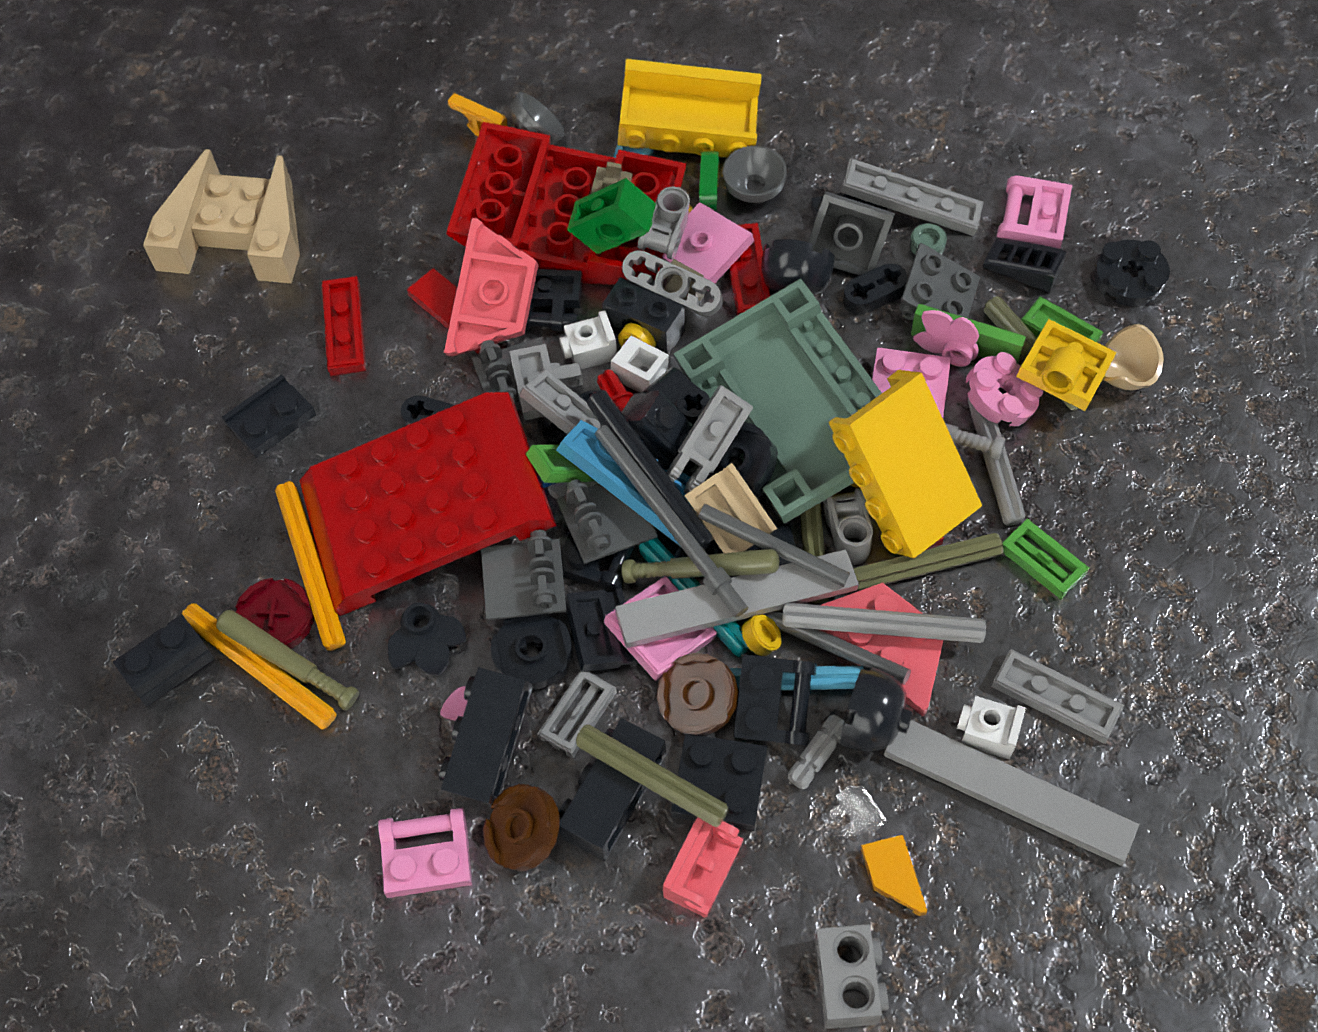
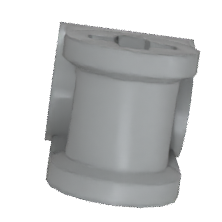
[638,187,690,260]
[823,488,873,565]

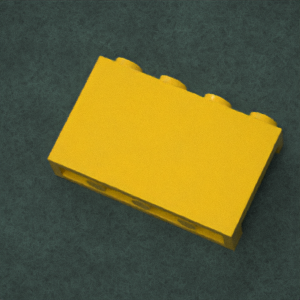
[617,59,761,158]
[829,370,982,559]

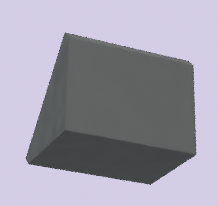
[808,191,895,276]

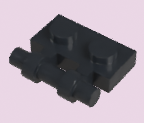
[525,269,583,331]

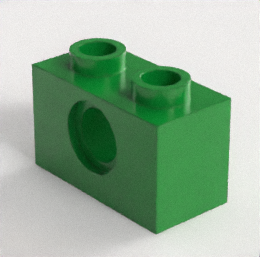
[567,178,656,254]

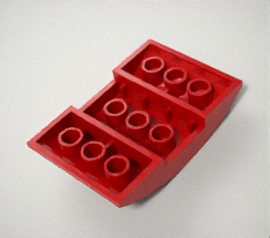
[447,122,687,285]

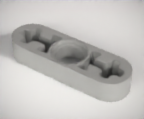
[622,250,723,316]

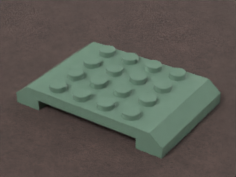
[673,279,882,524]

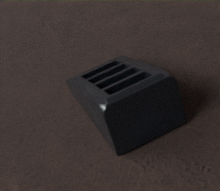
[983,237,1067,293]

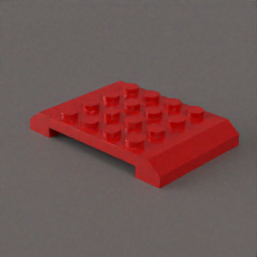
[299,392,556,616]

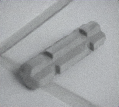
[788,715,846,789]

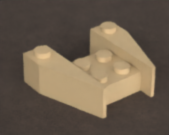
[143,149,300,284]

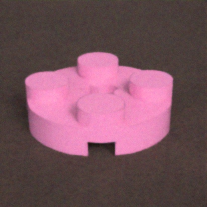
[966,352,1043,426]

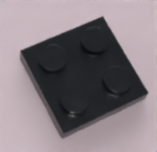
[671,733,768,831]

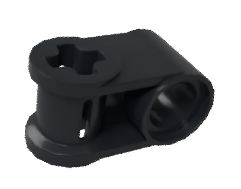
[643,367,710,425]

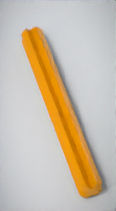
[275,481,346,651]
[181,603,336,729]

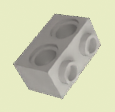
[815,924,888,1029]

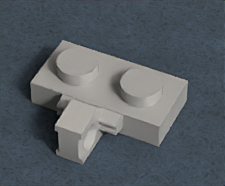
[509,344,583,421]

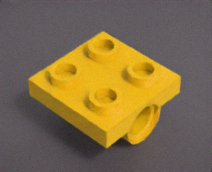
[1016,319,1117,411]

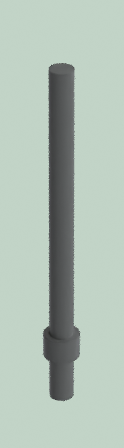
[595,425,749,618]

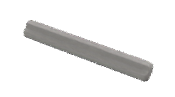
[967,398,1025,526]

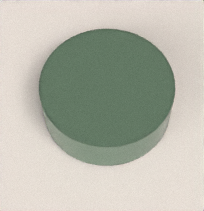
[910,224,947,254]

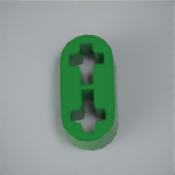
[699,151,719,211]

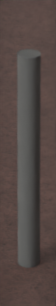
[698,504,850,587]
[763,611,911,685]

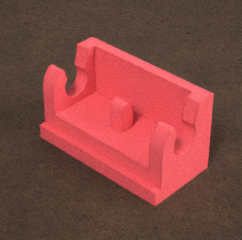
[663,817,743,918]

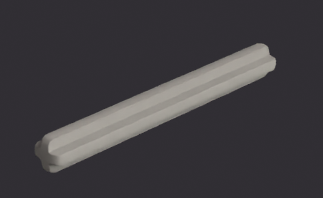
[782,603,986,643]

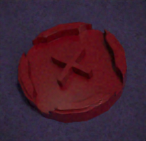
[235,578,314,649]

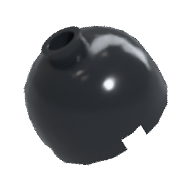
[761,239,835,297]
[841,665,913,752]

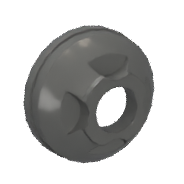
[510,92,565,145]
[723,146,787,203]

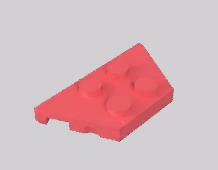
[444,218,538,357]
[822,582,944,716]

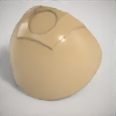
[1102,324,1164,390]

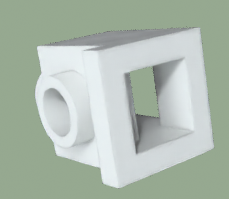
[559,310,617,370]
[611,336,669,393]
[957,696,1026,760]

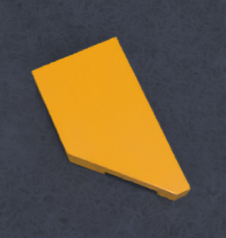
[448,93,508,136]
[860,835,928,916]

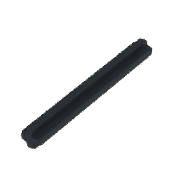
[587,390,713,549]

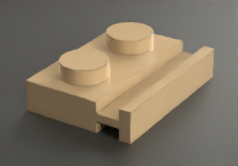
[684,463,777,553]

